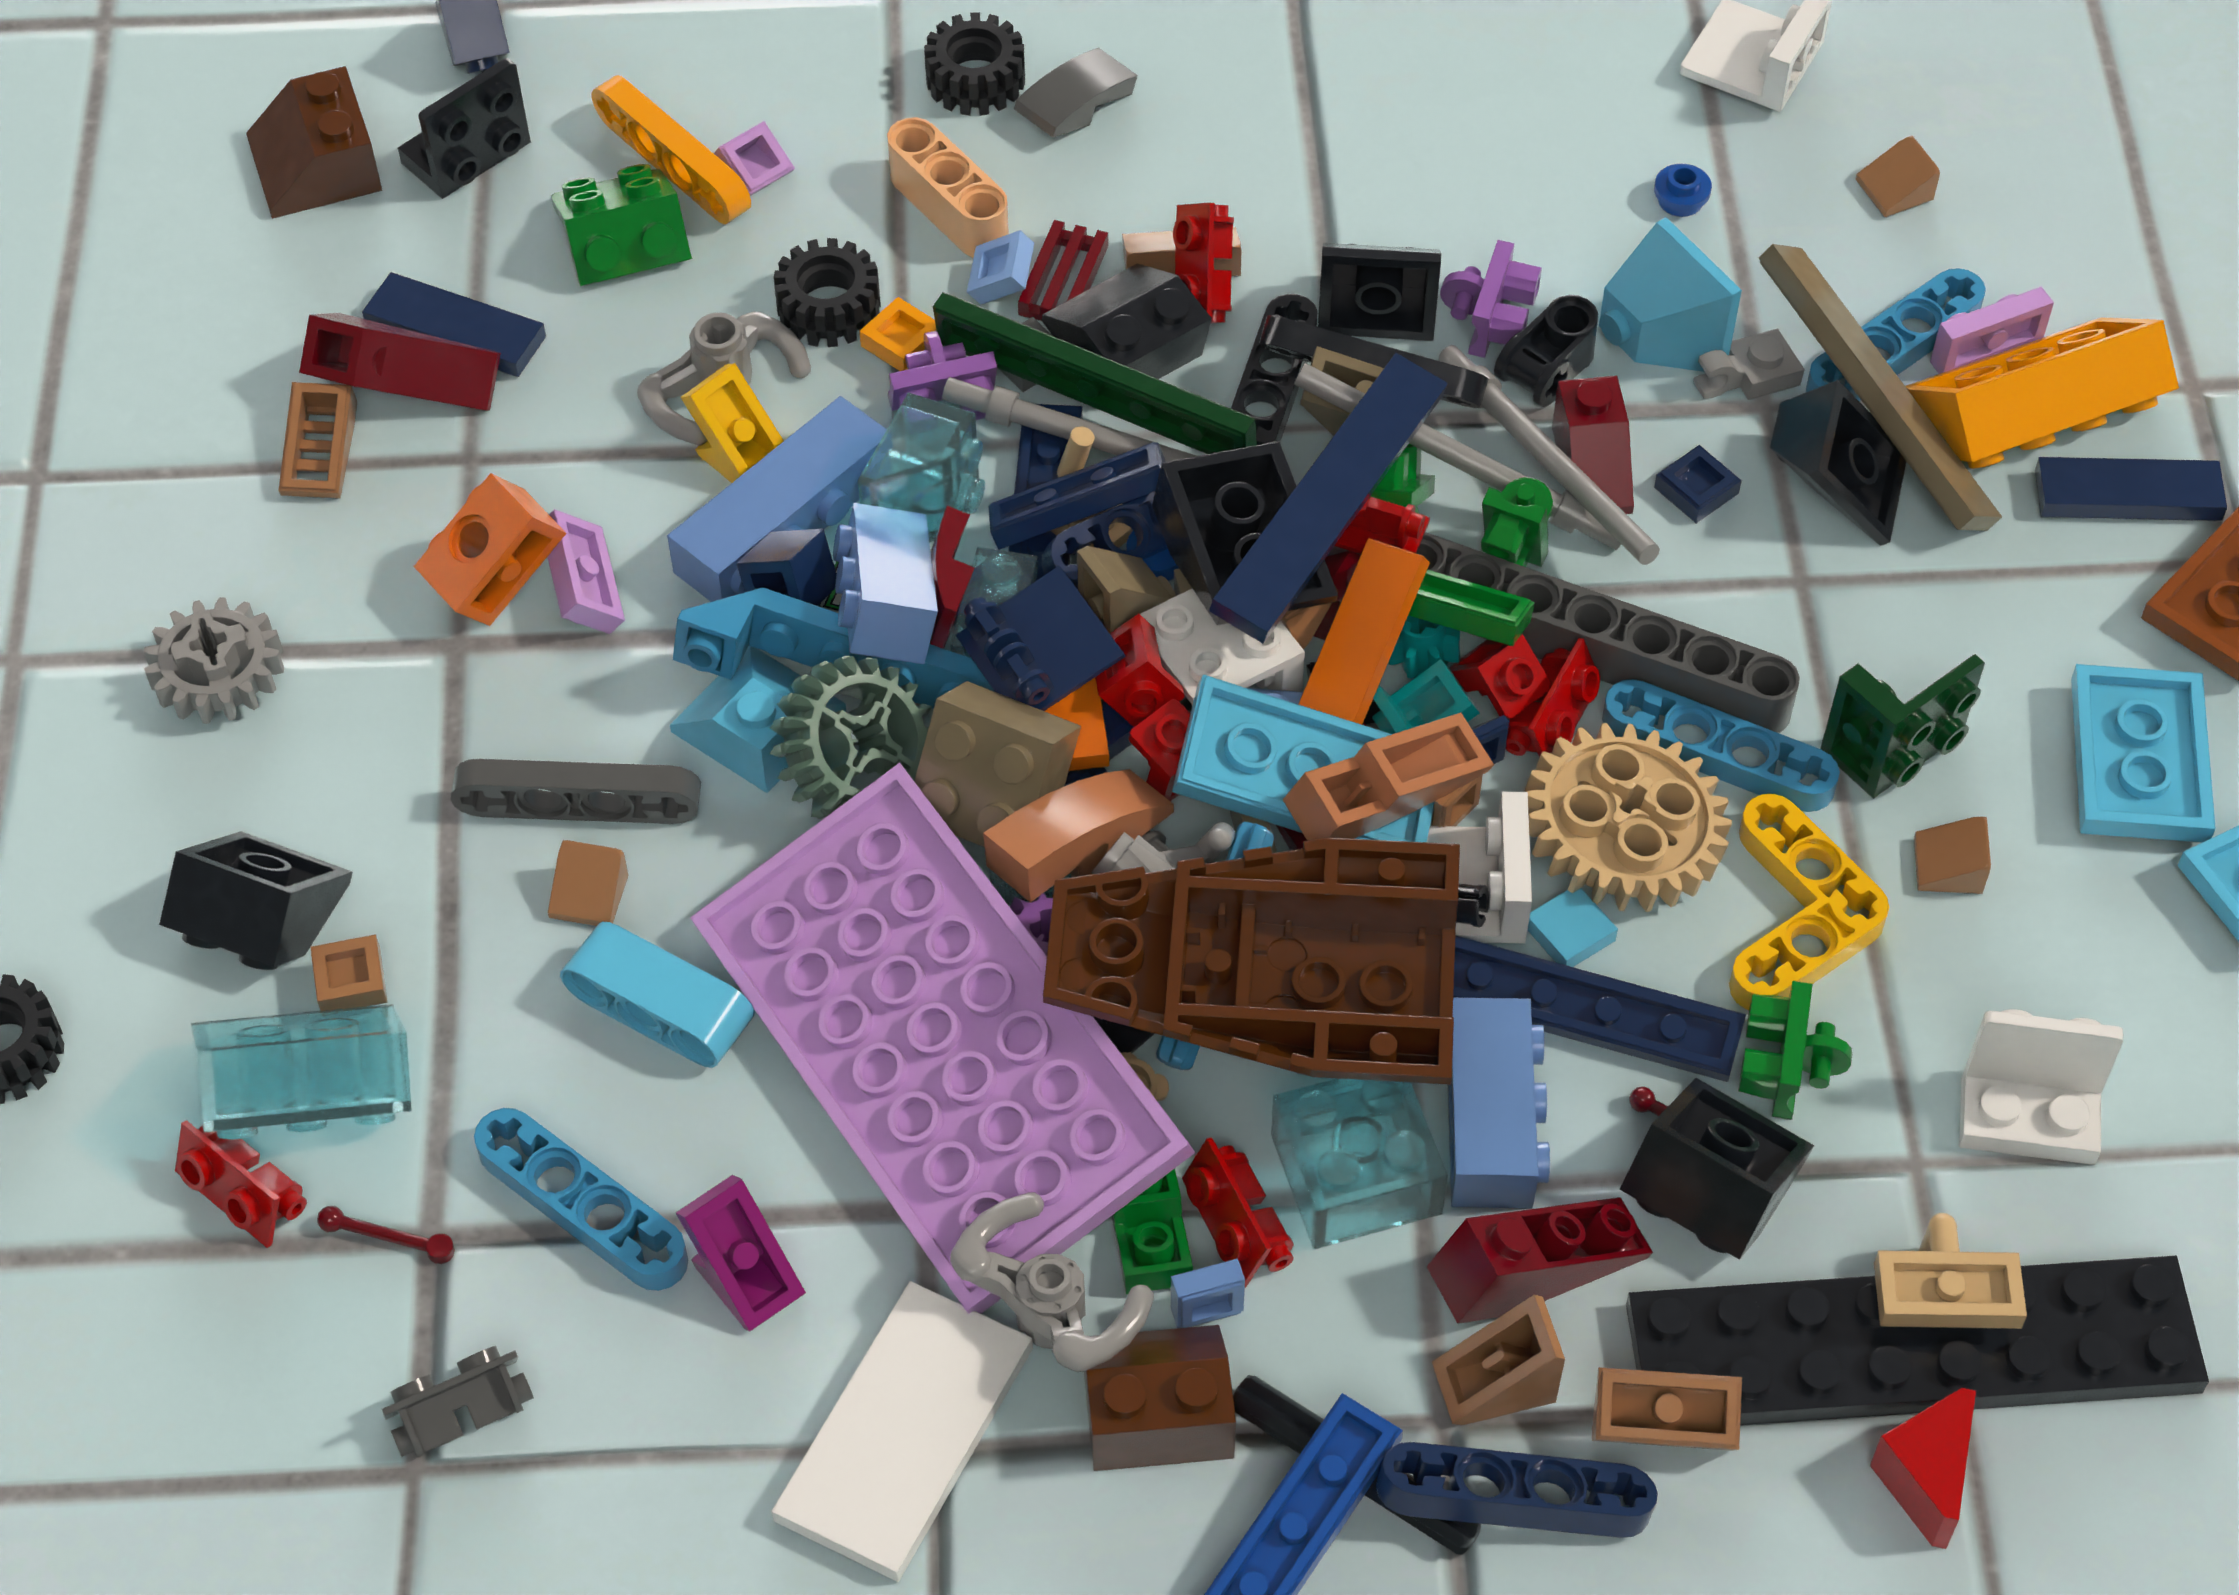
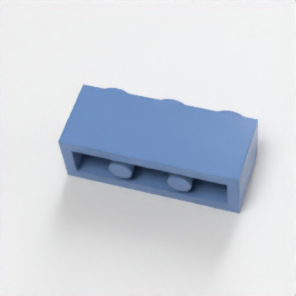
[833,503,938,664]
[1447,997,1550,1208]

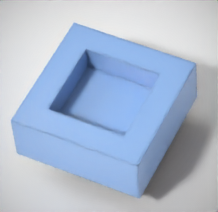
[967,230,1034,305]

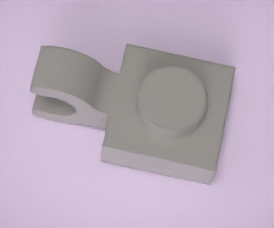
[1693,328,1805,400]

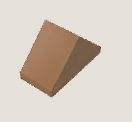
[1432,1295,1565,1426]

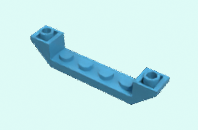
[673,588,995,709]

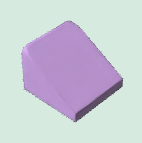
[714,121,795,196]

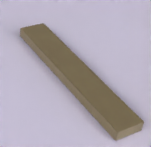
[1759,244,2002,531]

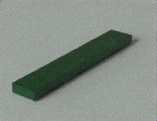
[932,292,1257,454]

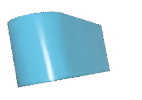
[560,921,755,1068]

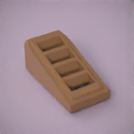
[278,382,357,498]

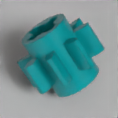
[1388,616,1461,679]

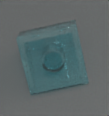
[858,392,985,543]

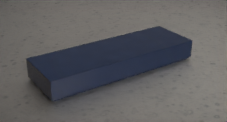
[362,272,546,377]
[988,442,1166,550]
[2035,457,2227,521]

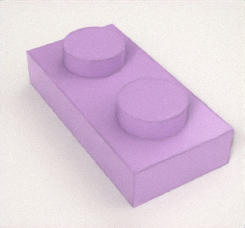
[1930,286,2054,374]
[547,509,625,634]

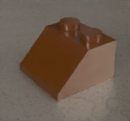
[246,66,383,219]
[1084,1325,1236,1471]

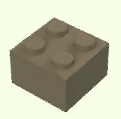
[914,681,1081,847]

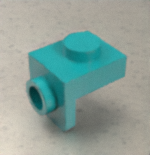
[1372,659,1480,734]

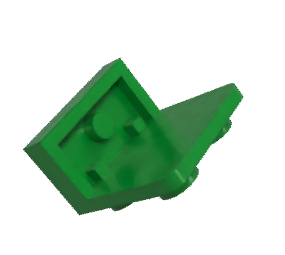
[551,164,692,286]

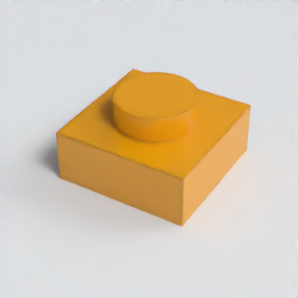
[859,297,937,371]

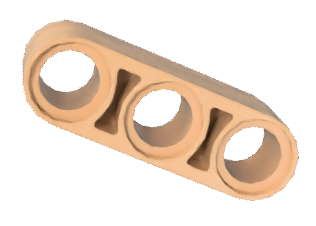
[887,117,1009,258]

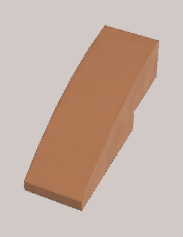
[1283,713,1494,840]
[983,769,1174,903]

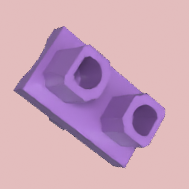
[1440,240,1542,358]
[888,330,997,434]

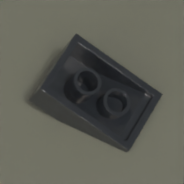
[1152,441,1338,625]

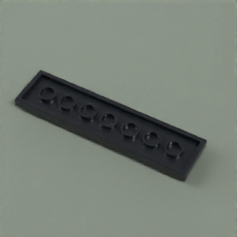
[1626,1255,2209,1425]

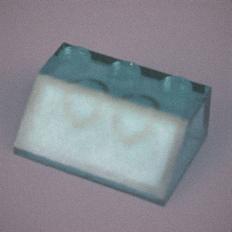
[191,1004,412,1139]

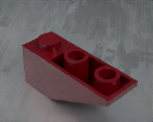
[299,313,501,411]
[1426,1197,1653,1324]

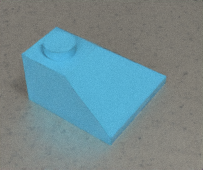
[1599,217,1742,372]
[670,646,847,793]

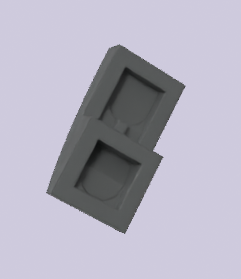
[1014,48,1138,137]

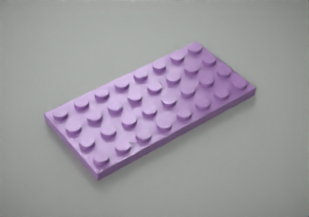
[690,763,1195,1314]

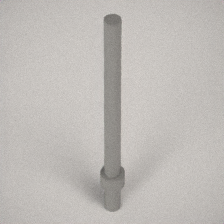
[1438,345,1660,565]
[1294,363,1621,550]
[942,377,1196,462]

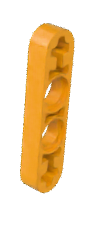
[591,75,751,224]

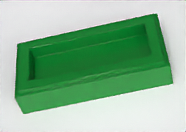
[1408,570,1535,646]

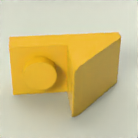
[680,363,784,483]

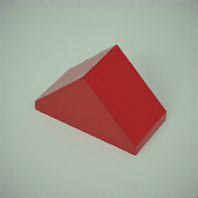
[1870,1388,1976,1549]

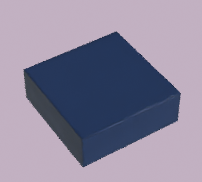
[1654,445,1742,524]

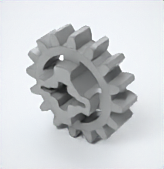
[144,597,284,724]

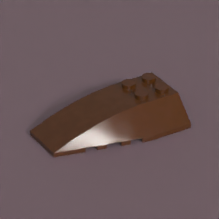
[1043,837,1460,1085]

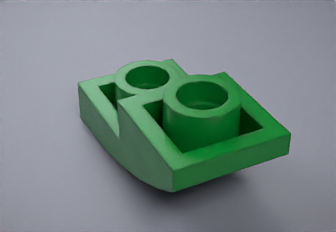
[1112,1169,1193,1294]

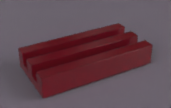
[1018,220,1109,321]

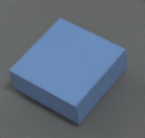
[1170,1258,1245,1328]

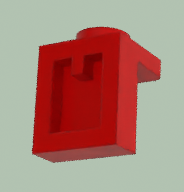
[1095,613,1185,727]
[1449,634,1552,719]
[1129,699,1191,801]

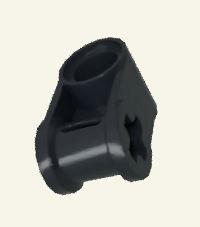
[1494,295,1598,407]

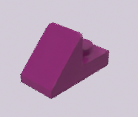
[676,1175,806,1332]

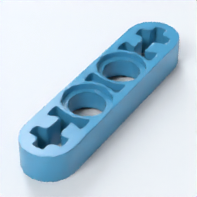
[1806,268,1986,402]
[1602,679,1840,812]
[474,1108,688,1291]

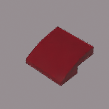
[930,505,975,649]

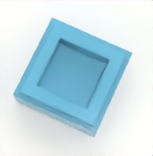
[1528,888,1618,967]

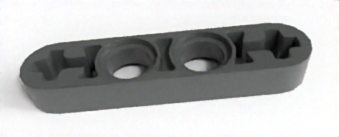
[451,759,701,824]

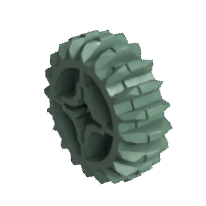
[770,656,932,819]

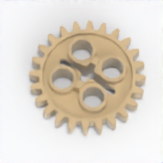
[1524,723,1732,912]

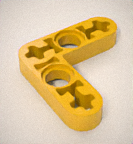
[1729,794,1889,1010]

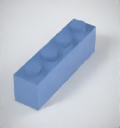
[667,396,895,602]

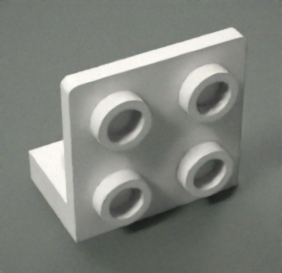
[1680,0,1832,112]
[1140,589,1305,706]
[1427,791,1532,944]
[1959,1009,2123,1165]

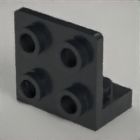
[397,58,531,199]

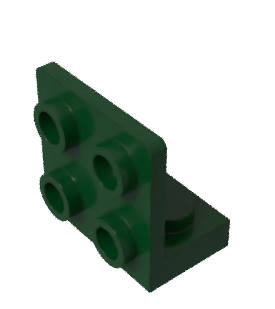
[1820,654,1985,799]

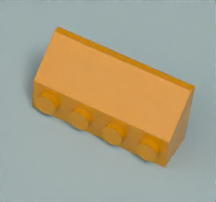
[1905,317,2179,468]

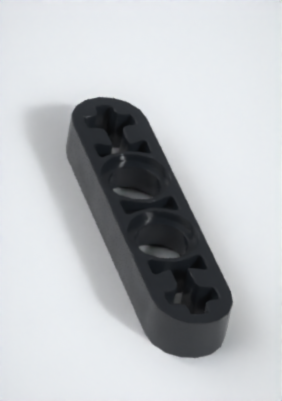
[1231,294,1318,445]
[1258,315,1489,408]

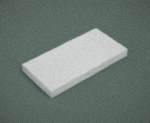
[771,1281,1033,1582]

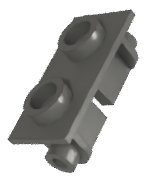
[382,1346,534,1457]

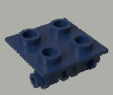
[956,565,1126,711]

